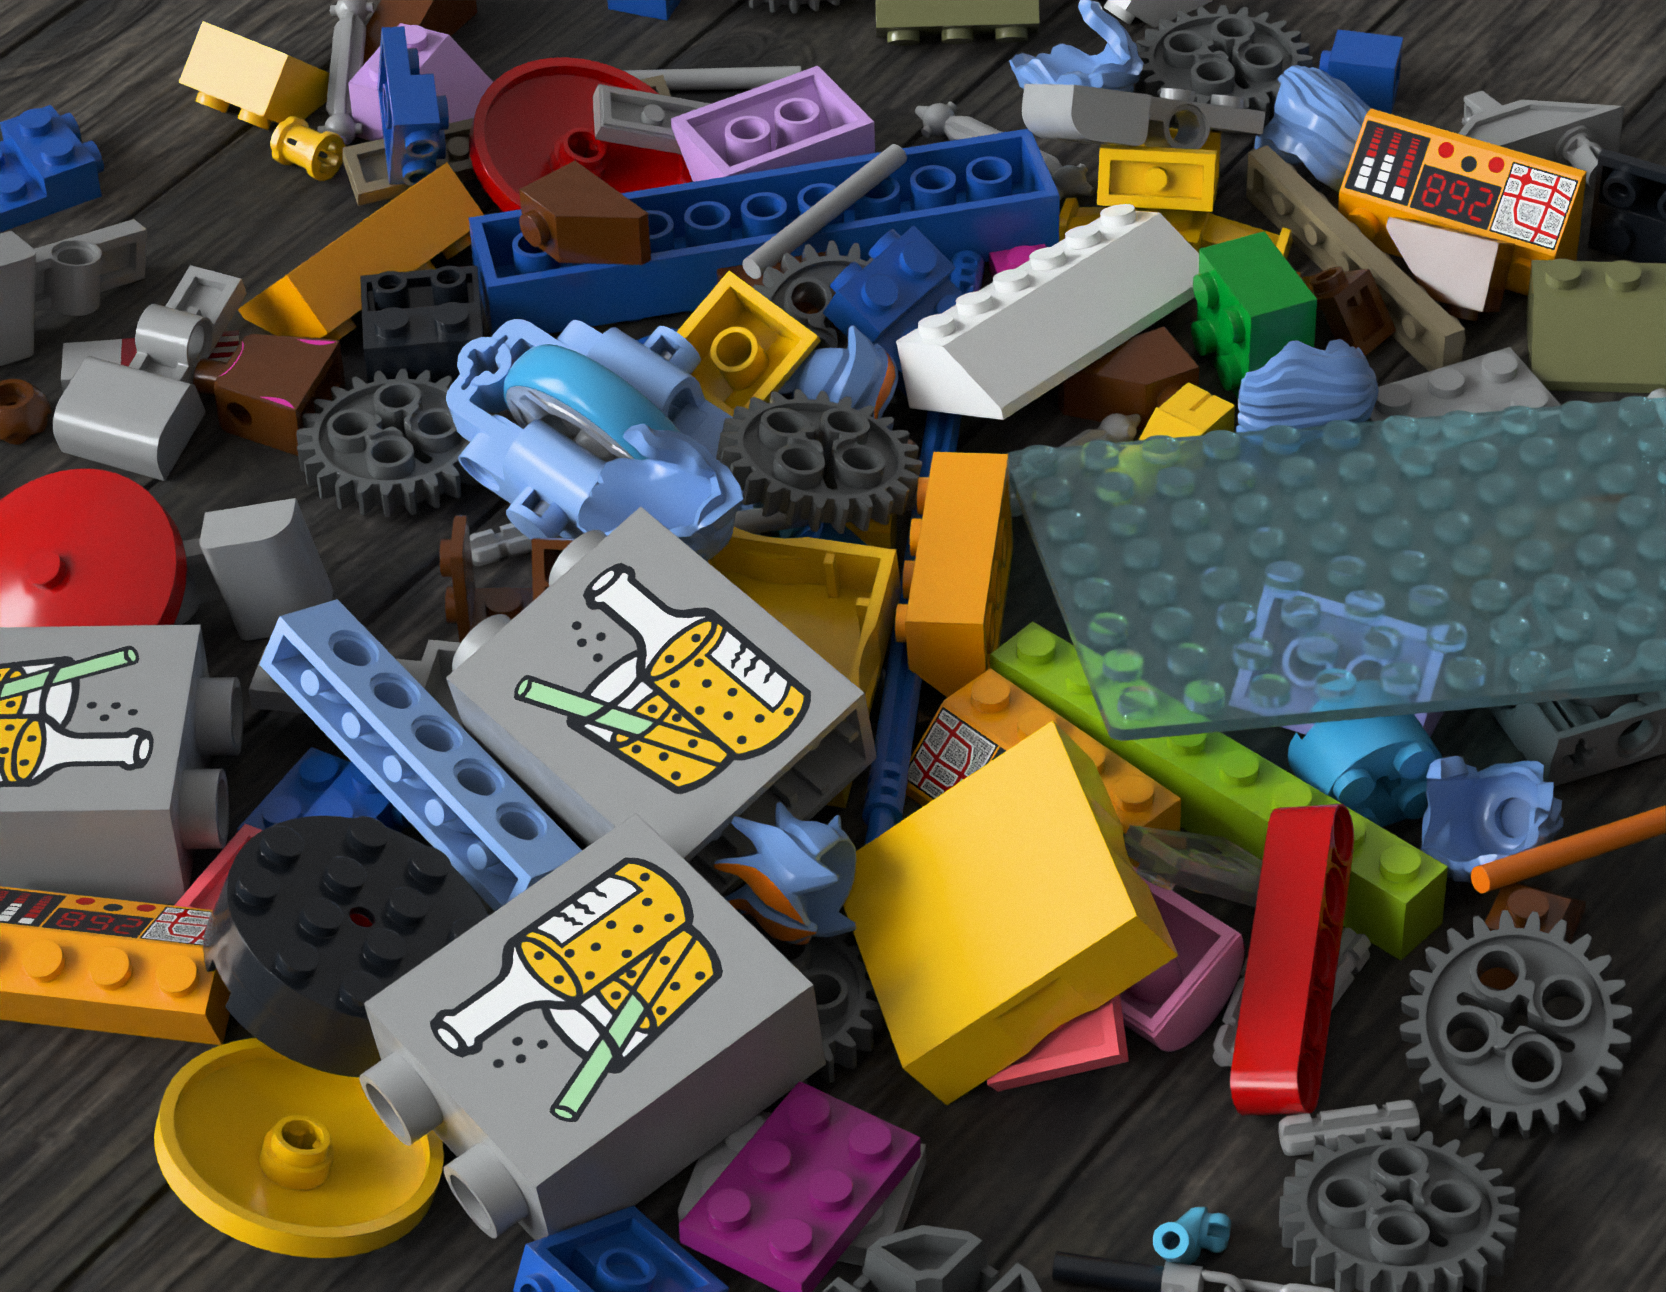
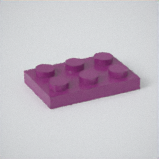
[679,1081,921,1292]

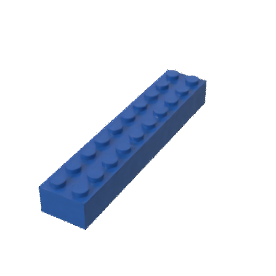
[468,129,1060,336]

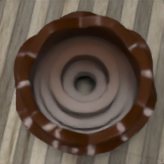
[0,379,52,445]

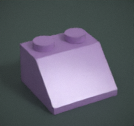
[348,23,493,141]

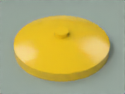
[154,1038,444,1258]

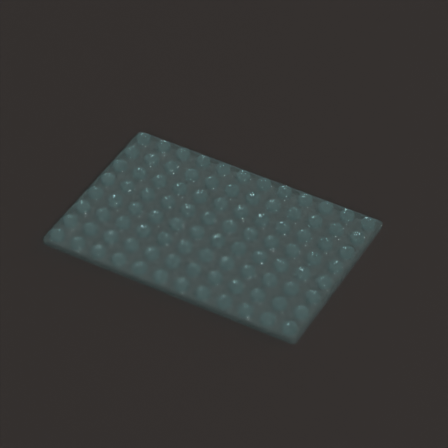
[1007,396,1666,741]

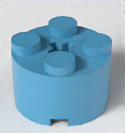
[1288,686,1442,827]

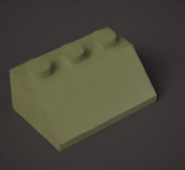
[875,0,1039,46]
[1526,259,1666,393]

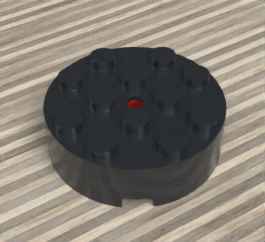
[203,816,488,1078]

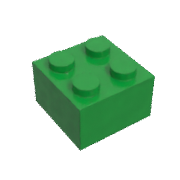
[1191,231,1317,398]

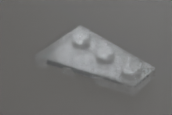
[1124,825,1262,908]

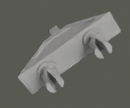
[1458,91,1624,190]

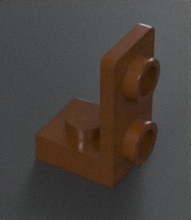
[1296,266,1396,356]
[440,515,533,643]

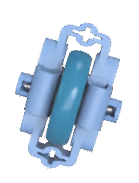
[446,319,764,540]

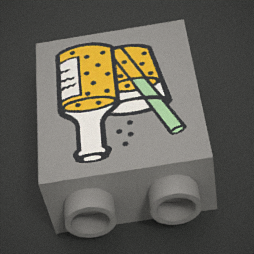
[446,507,877,897]
[0,625,243,904]
[360,813,826,1240]

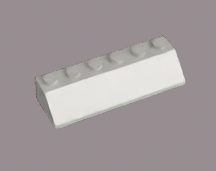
[896,204,1199,420]

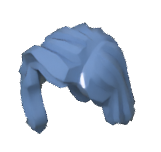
[1009,0,1144,92]
[1254,65,1370,192]
[1236,339,1379,456]
[576,424,744,562]
[1420,756,1564,882]

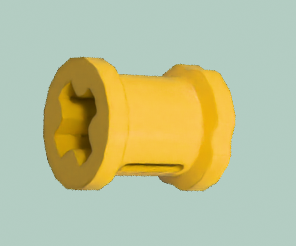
[270,116,345,181]

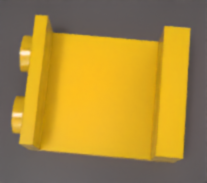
[1097,128,1222,212]

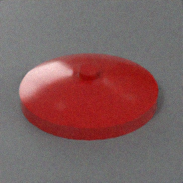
[469,57,692,212]
[0,469,187,627]

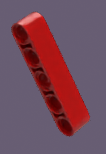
[1230,804,1354,1116]

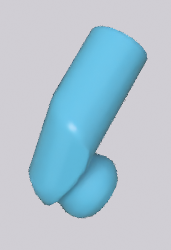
[1153,1207,1231,1265]

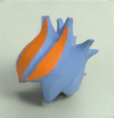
[778,325,898,440]
[714,802,857,945]

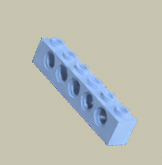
[259,599,582,911]

